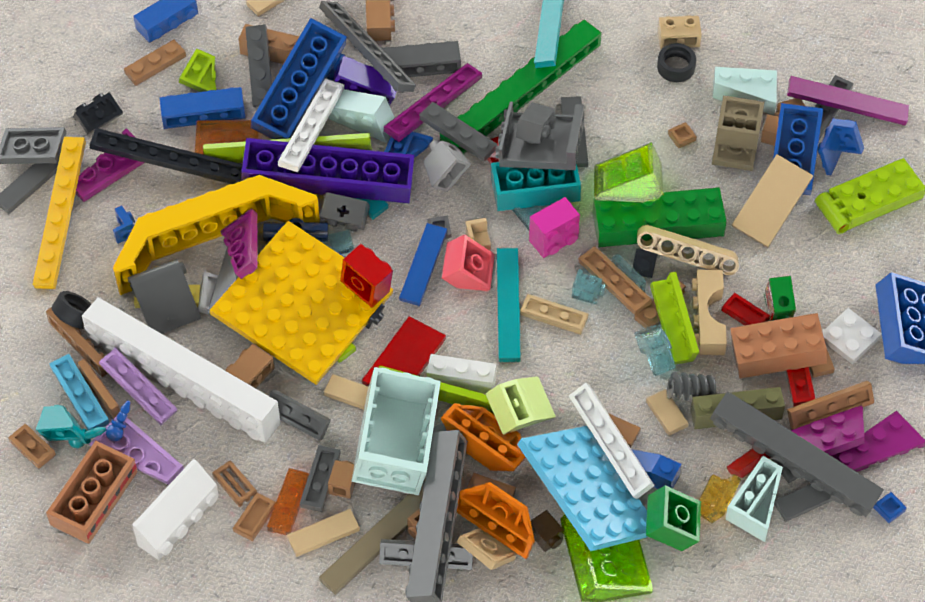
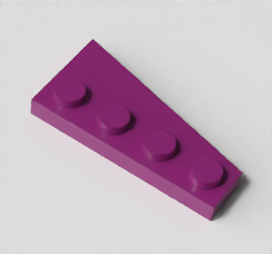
[75,128,144,202]
[220,208,257,279]
[832,410,925,472]

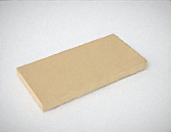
[732,154,813,248]

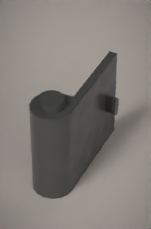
[128,259,201,334]

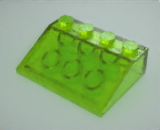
[594,142,664,202]
[560,514,653,602]

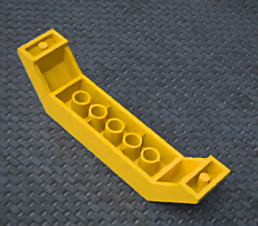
[113,175,320,295]

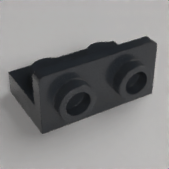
[73,92,123,135]

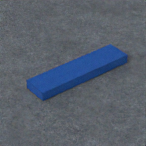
[399,223,448,306]

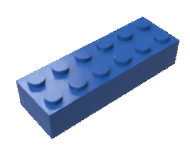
[251,18,347,140]

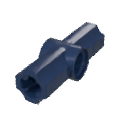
[263,218,328,242]

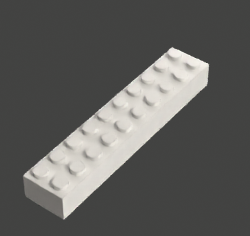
[82,297,281,443]

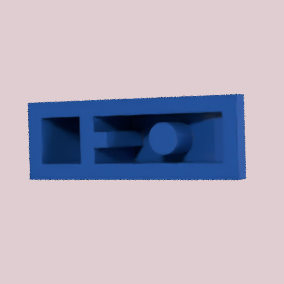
[631,449,681,489]

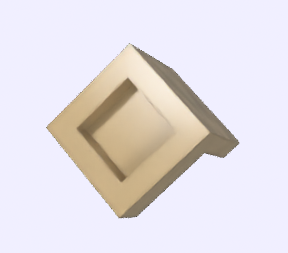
[465,218,491,250]

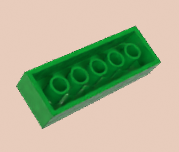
[592,187,727,248]

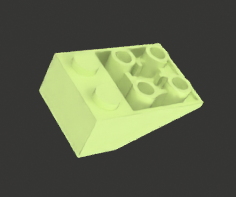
[485,376,556,435]

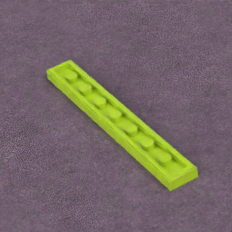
[203,133,372,163]

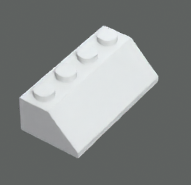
[132,459,219,561]

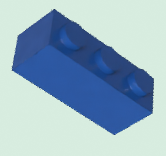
[133,0,198,43]

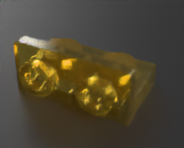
[699,474,741,523]

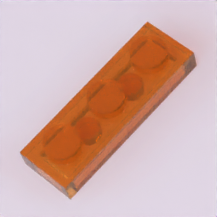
[267,468,309,536]

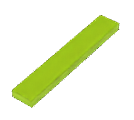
[379,366,494,414]

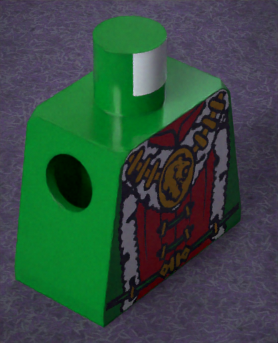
[764,276,796,321]

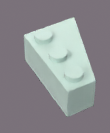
[713,67,777,116]
[328,90,395,143]
[725,456,783,542]

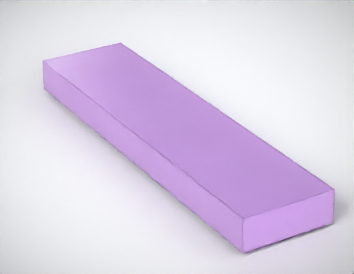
[99,347,177,425]

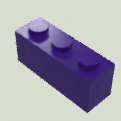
[333,56,397,106]

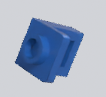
[113,205,135,244]

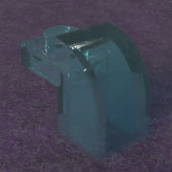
[634,325,676,376]

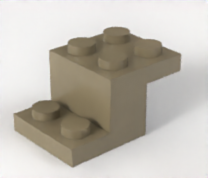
[712,95,765,171]

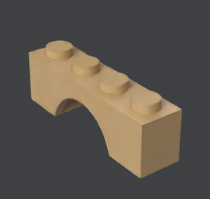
[692,270,727,355]

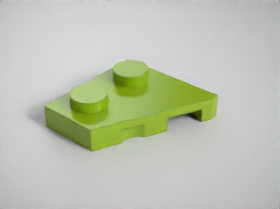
[179,48,216,92]

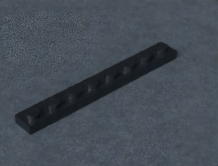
[90,128,243,184]

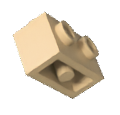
[658,15,702,49]

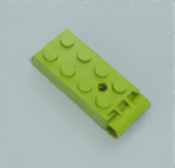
[814,158,925,234]

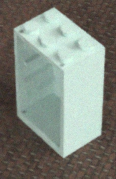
[351,367,441,496]

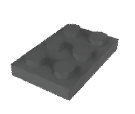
[0,127,67,164]

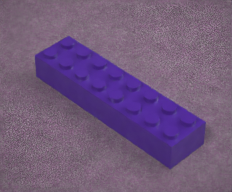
[241,138,414,204]

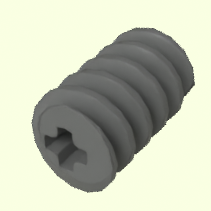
[666,371,716,401]

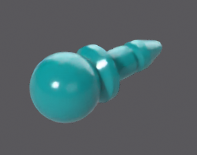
[68,427,106,448]

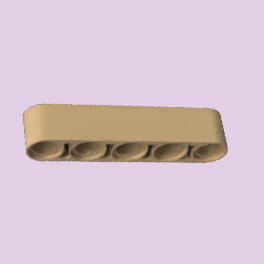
[637,225,739,275]

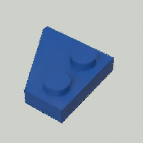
[384,132,433,158]

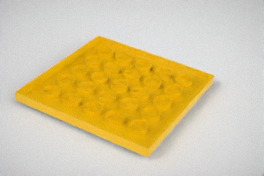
[210,221,393,385]

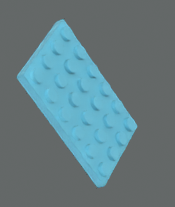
[517,426,648,551]

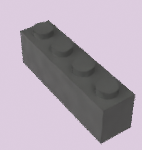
[382,41,461,77]

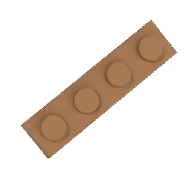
[579,246,652,316]
[46,307,108,378]
[787,381,874,430]

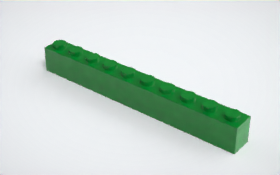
[440,19,602,154]

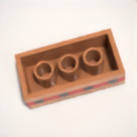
[46,440,138,544]

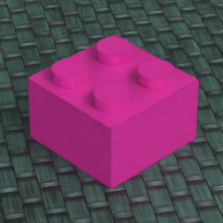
[529,197,580,258]

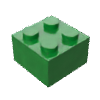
[646,485,701,551]

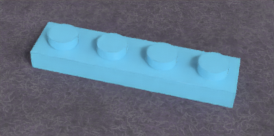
[49,354,109,430]

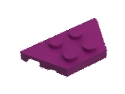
[790,405,865,456]

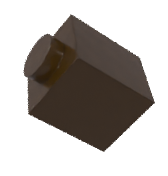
[531,510,564,552]

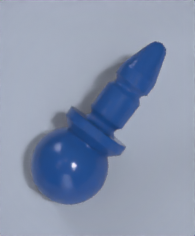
[106,401,130,442]

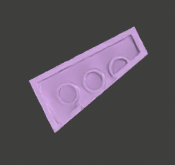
[89,416,184,485]

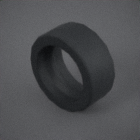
[657,43,697,83]
[52,291,92,329]

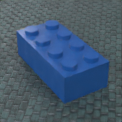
[773,103,823,196]

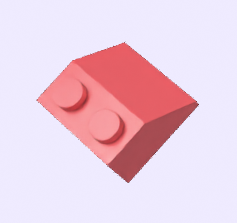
[442,234,495,291]

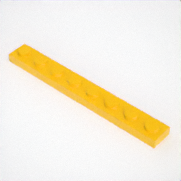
[32,137,86,289]

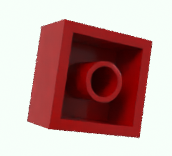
[340,243,393,308]

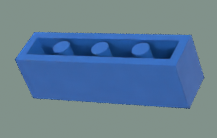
[159,87,246,129]

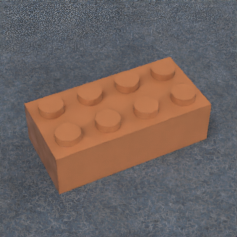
[730,313,827,379]

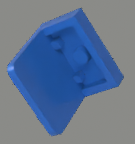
[818,118,864,176]

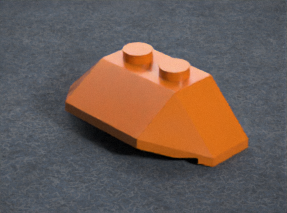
[441,403,526,471]
[456,482,535,559]

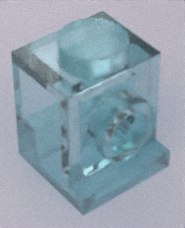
[572,269,606,305]

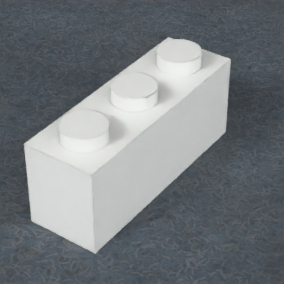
[427,354,496,394]

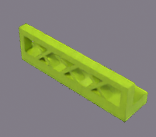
[650,272,699,365]

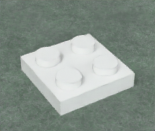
[822,308,882,365]

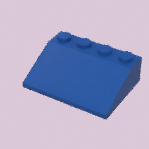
[875,272,925,364]

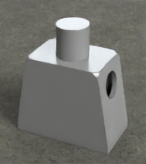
[424,140,471,192]

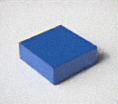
[873,492,907,523]

